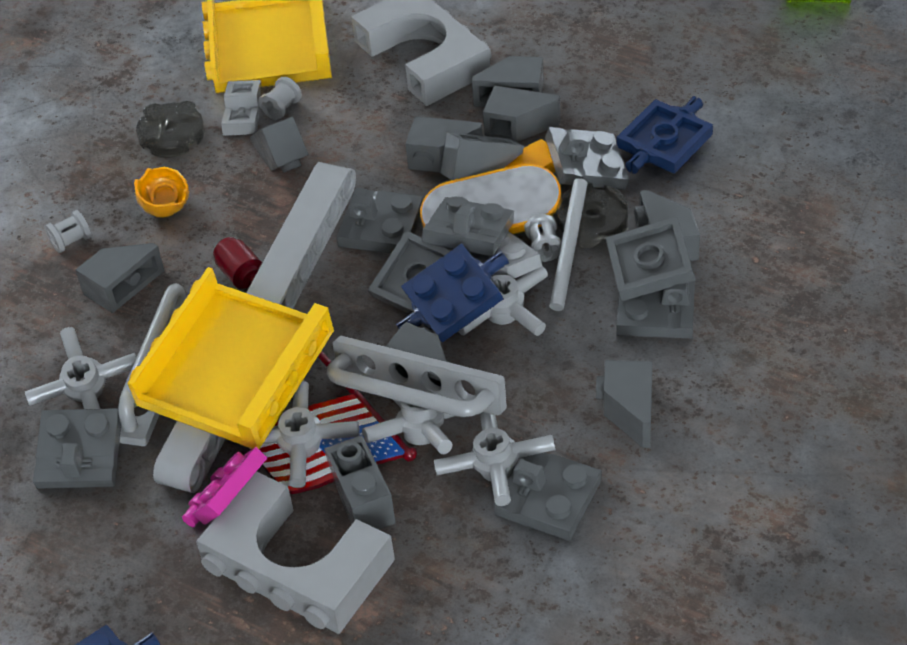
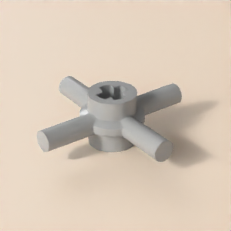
[458,266,548,336]
[25,327,137,409]
[240,381,360,488]
[362,400,454,454]
[434,412,556,506]

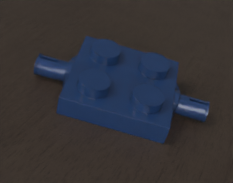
[616,96,713,174]
[396,244,509,342]

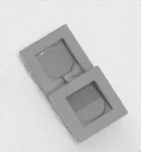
[221,80,261,136]

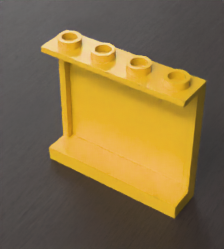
[202,0,332,93]
[127,267,334,449]

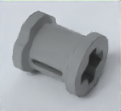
[258,77,302,120]
[45,210,92,253]
[524,213,562,262]

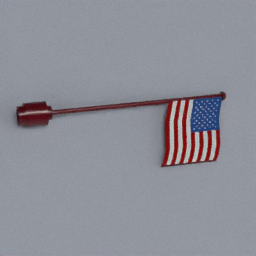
[213,237,417,494]

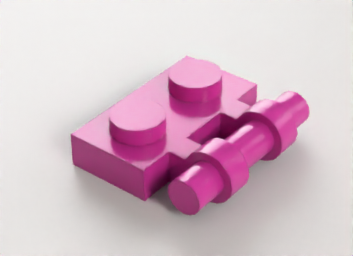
[182,447,268,527]

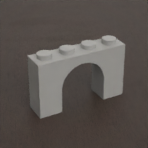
[351,0,491,106]
[196,471,395,634]

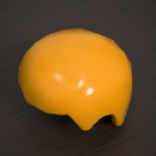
[134,167,189,218]

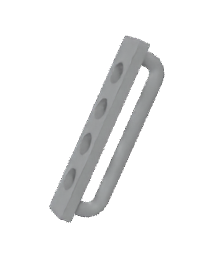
[118,283,187,446]
[326,336,507,417]

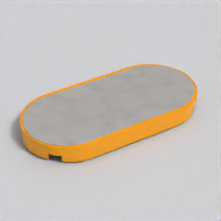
[420,164,562,234]

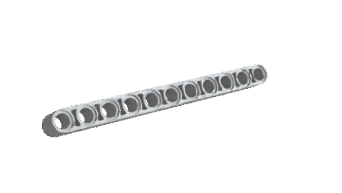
[153,162,356,493]

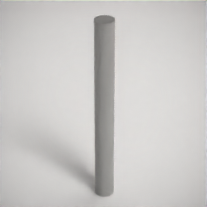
[549,179,588,311]

